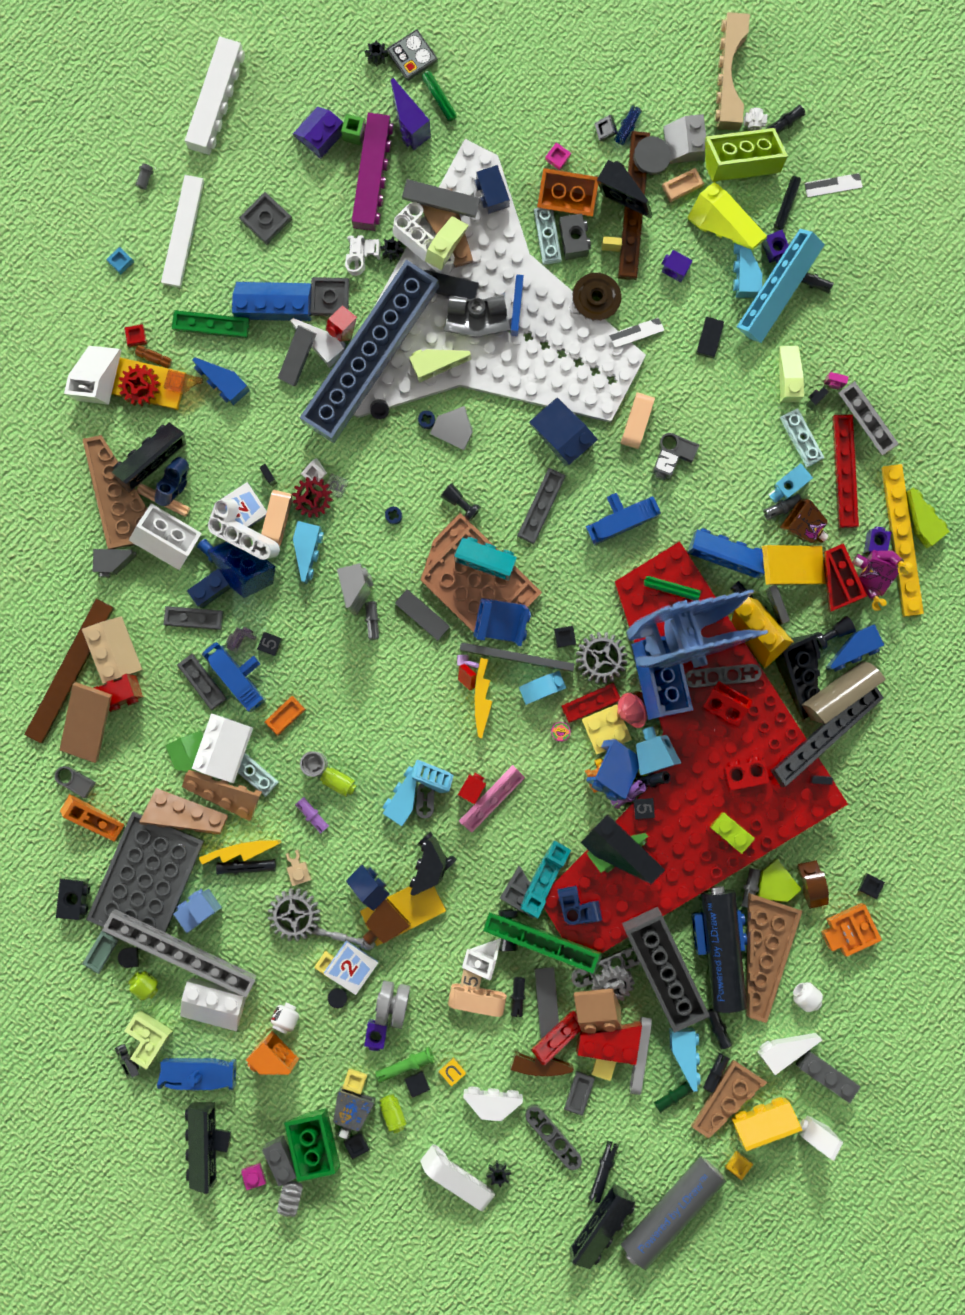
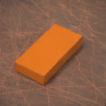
[265,696,306,736]

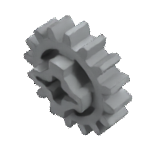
[591,966,635,1001]

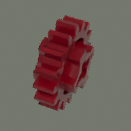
[292,476,334,518]

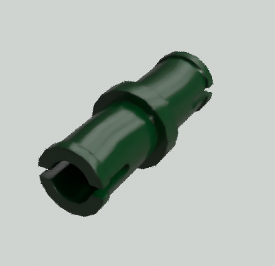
[654,1081,693,1113]

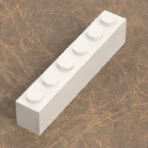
[185,36,245,155]

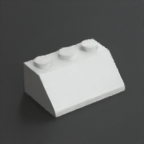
[129,503,202,570]
[192,713,253,783]
[180,978,246,1031]

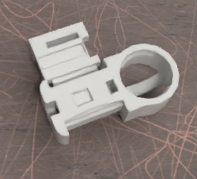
[345,235,381,276]

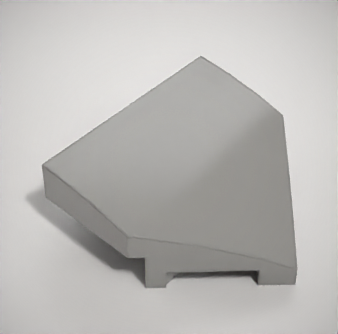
[430,406,473,450]

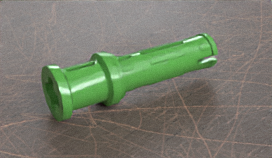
[375,1047,435,1083]

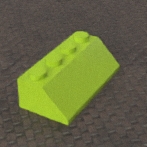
[705,128,788,182]

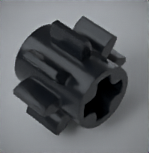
[365,40,388,67]
[380,237,404,263]
[487,1160,511,1188]

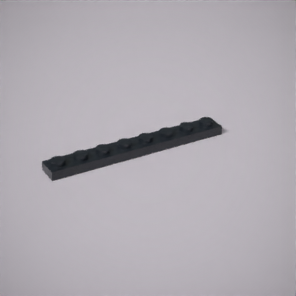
[771,687,884,787]

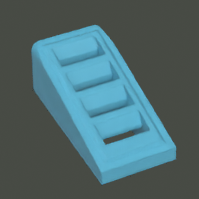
[411,760,454,793]

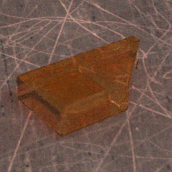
[164,369,204,394]

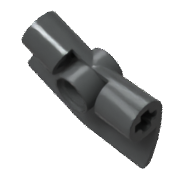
[444,295,510,337]

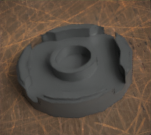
[633,136,671,175]

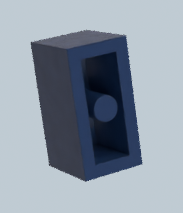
[474,165,510,214]
[187,569,233,609]
[346,864,390,911]

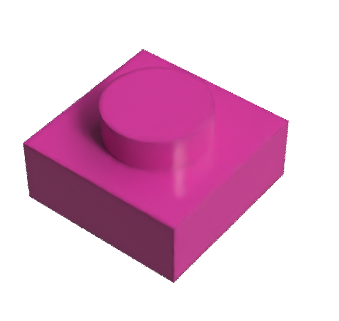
[545,142,571,170]
[824,372,849,389]
[241,1163,266,1190]

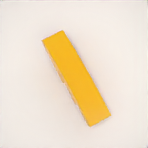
[475,658,492,738]
[199,839,282,865]

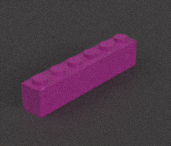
[352,113,394,231]

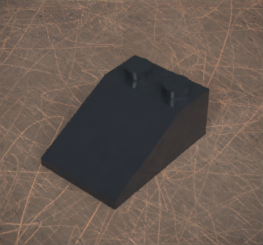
[597,160,653,219]

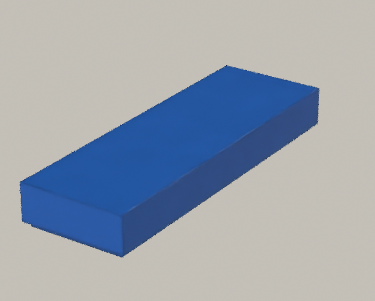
[510,274,524,337]

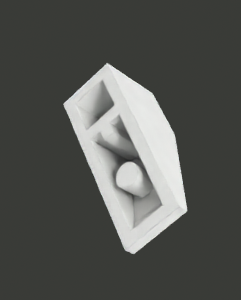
[290,318,346,368]
[757,1033,822,1075]
[798,1115,843,1161]

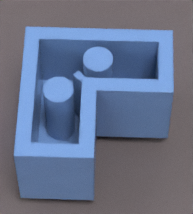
[173,889,222,933]

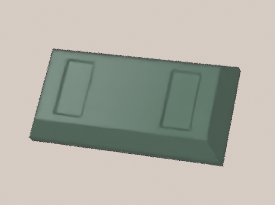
[82,931,119,974]

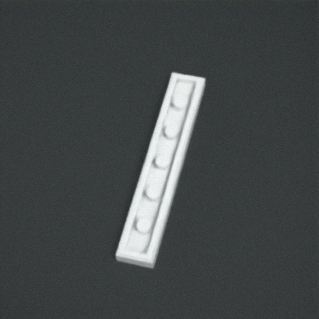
[161,175,204,288]

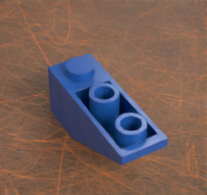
[192,357,250,406]
[826,624,884,672]

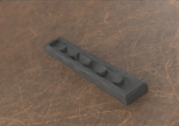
[460,643,575,672]

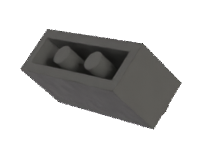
[796,1050,861,1103]

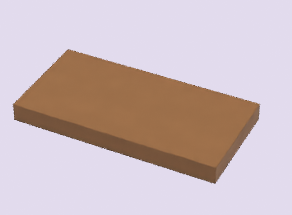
[60,682,112,763]

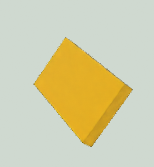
[111,357,187,410]
[762,545,826,585]
[360,886,446,946]

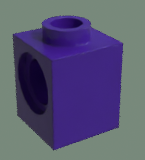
[761,229,789,263]
[661,250,693,283]
[863,527,891,554]
[364,1019,388,1051]

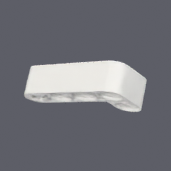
[392,202,455,275]
[208,499,280,560]
[420,1144,495,1211]

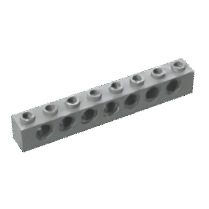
[102,909,256,998]

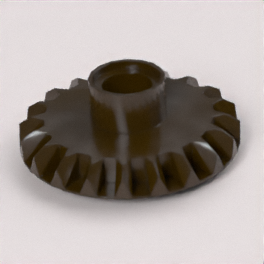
[572,273,622,321]

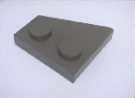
[499,866,534,919]

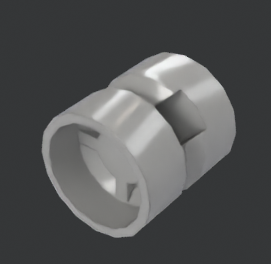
[300,751,328,777]

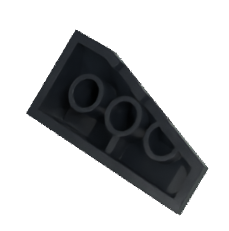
[775,634,820,719]
[580,814,665,884]

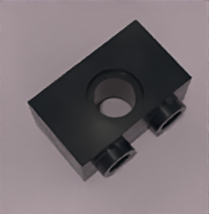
[56,877,91,920]

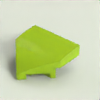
[757,859,802,903]

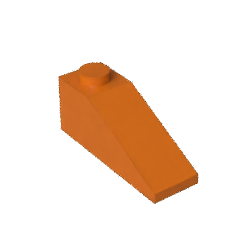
[60,794,124,842]

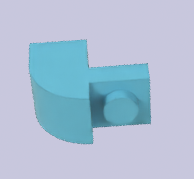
[519,671,566,705]

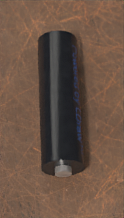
[701,886,747,1013]

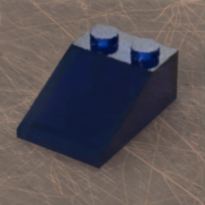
[207,541,276,598]

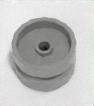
[375,980,411,1029]

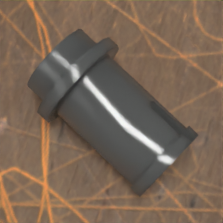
[135,163,154,190]

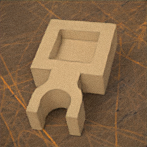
[286,849,312,886]

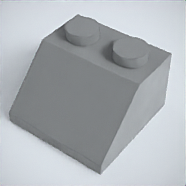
[663,114,706,164]

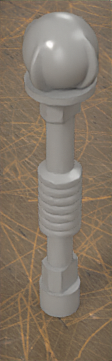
[313,927,375,950]

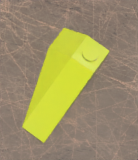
[688,182,767,250]

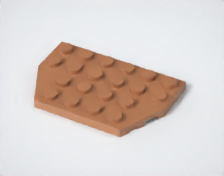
[420,513,542,633]

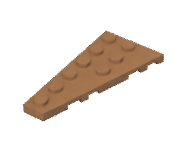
[82,435,147,549]
[746,893,802,1023]

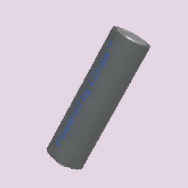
[621,1156,727,1270]

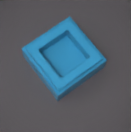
[106,247,134,275]

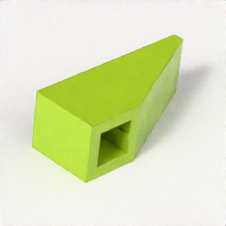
[906,487,950,549]

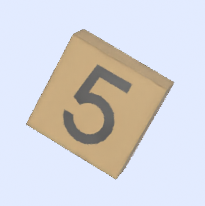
[460,969,482,991]

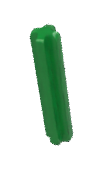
[422,70,457,122]
[644,576,701,601]

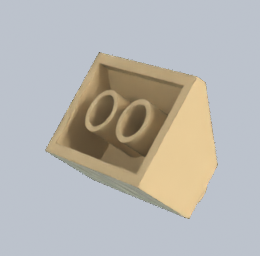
[82,616,143,684]

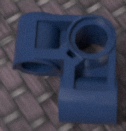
[155,457,189,506]
[558,885,603,925]

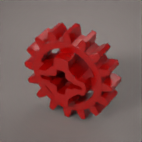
[118,364,161,407]

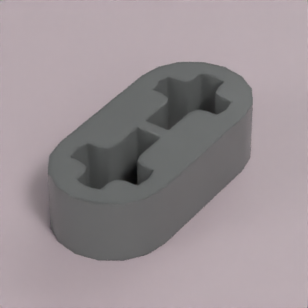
[416,784,435,818]

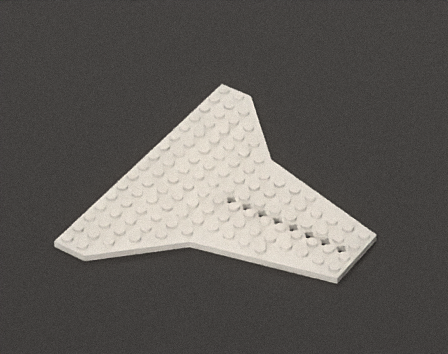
[354,139,646,423]

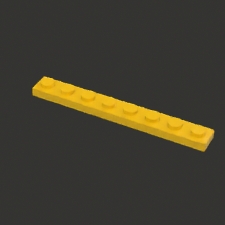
[881,464,924,617]

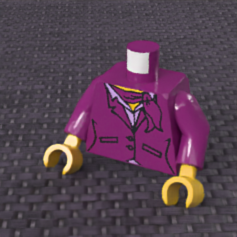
[852,550,912,611]

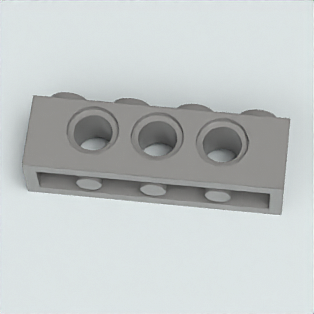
[839,381,899,456]

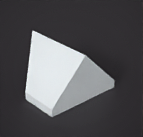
[462,938,501,980]

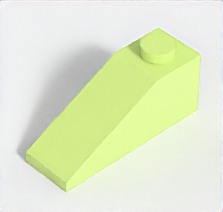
[425,216,469,270]
[779,346,804,402]
[409,349,471,383]

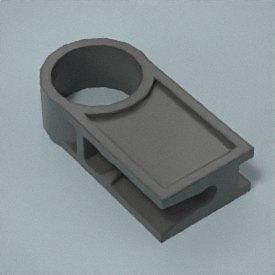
[659,433,699,463]
[55,766,96,798]

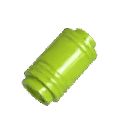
[320,767,357,797]
[379,1094,407,1133]

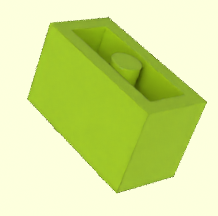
[710,812,755,854]

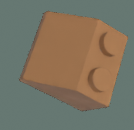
[574,988,621,1034]

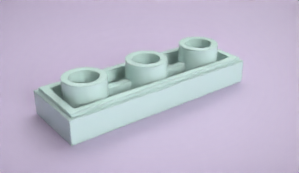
[534,208,562,265]
[780,408,824,468]
[238,753,279,797]

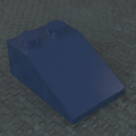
[529,397,598,466]

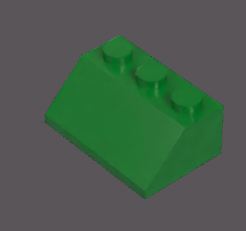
[284,1108,340,1182]

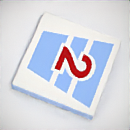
[221,482,267,534]
[324,940,378,995]

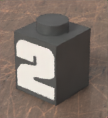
[652,448,680,480]

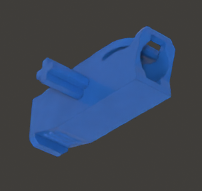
[586,493,661,546]
[202,642,266,712]
[157,1058,237,1090]

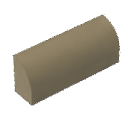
[802,661,886,724]

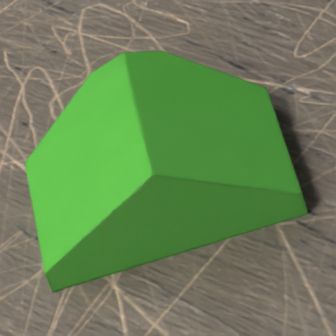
[165,731,203,772]

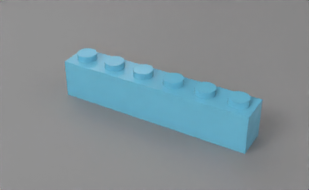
[737,229,825,343]

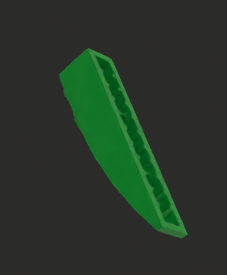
[483,912,603,974]

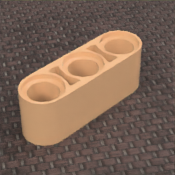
[620,392,655,449]
[261,490,293,547]
[448,983,507,1017]

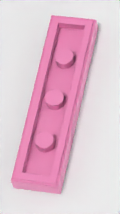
[459,765,525,833]

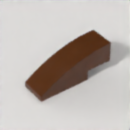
[510,1051,574,1076]

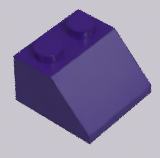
[293,107,343,159]

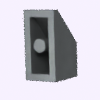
[92,549,136,578]

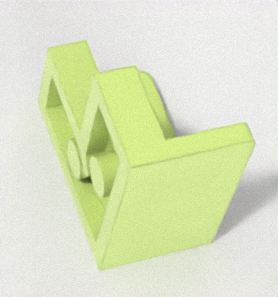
[124,1010,173,1070]

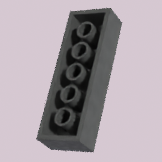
[622,907,710,1033]

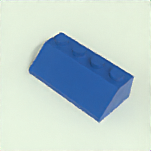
[232,282,311,321]
[687,528,765,579]
[631,636,693,720]

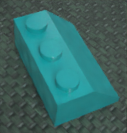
[454,537,517,581]

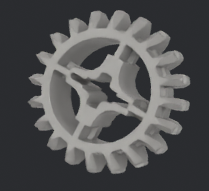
[576,632,628,684]
[268,888,321,941]

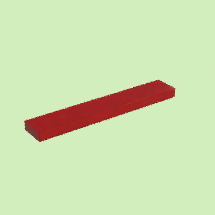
[832,414,859,528]

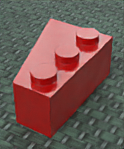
[823,543,867,612]
[93,674,143,712]
[576,1021,642,1065]

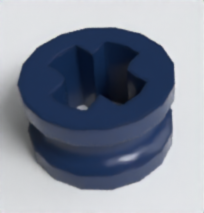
[418,410,435,429]
[385,506,402,525]

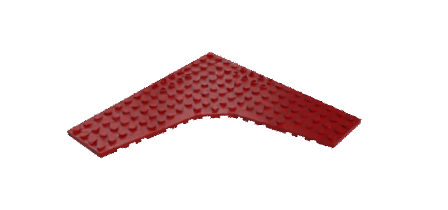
[544,541,848,953]

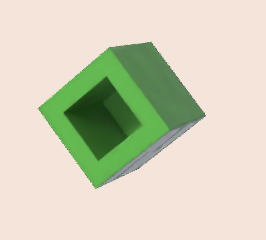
[341,113,366,146]

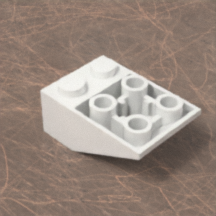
[64,346,121,405]

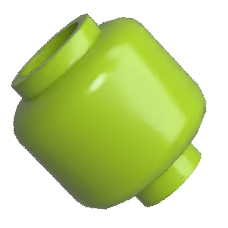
[128,971,158,1001]

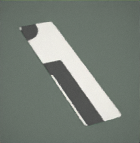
[805,173,862,197]
[609,318,664,347]

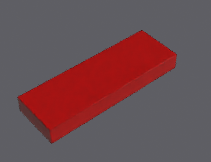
[561,683,620,723]
[531,1010,581,1065]

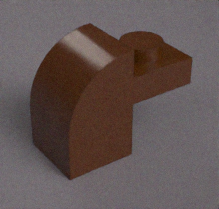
[797,860,829,909]

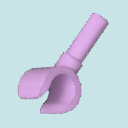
[457,655,479,668]

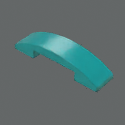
[520,841,571,919]

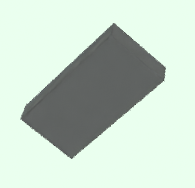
[564,1070,595,1116]

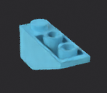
[733,243,762,298]
[293,521,324,584]
[382,765,417,826]
[669,1027,700,1091]

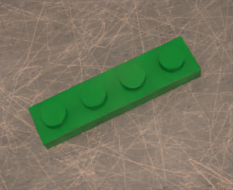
[172,310,250,339]

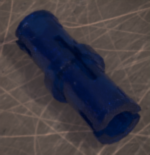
[614,106,642,145]

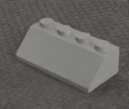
[337,563,373,615]

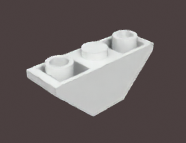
[463,1087,523,1121]

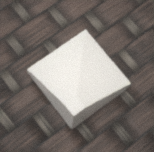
[301,458,327,487]

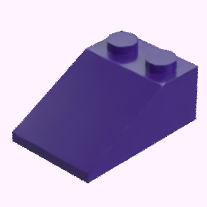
[391,78,431,150]

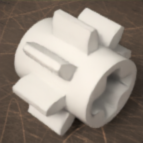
[744,108,768,131]

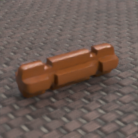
[135,345,172,368]

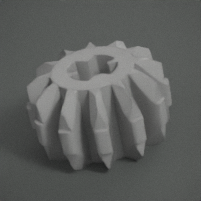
[277,1181,303,1217]

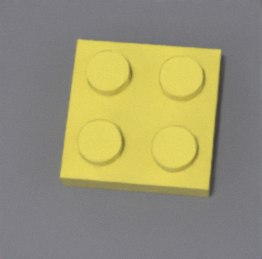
[581,704,632,755]

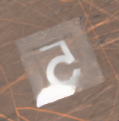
[326,473,349,499]

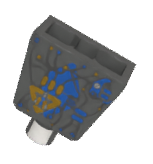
[333,1087,375,1139]

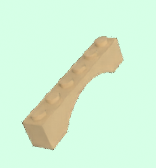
[715,12,750,131]

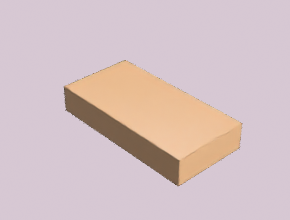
[662,168,704,203]

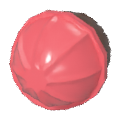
[617,691,647,728]

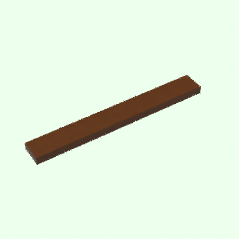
[618,131,650,280]
[24,599,114,743]

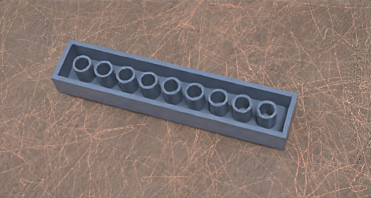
[300,260,439,443]

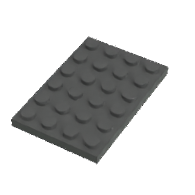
[86,811,205,933]

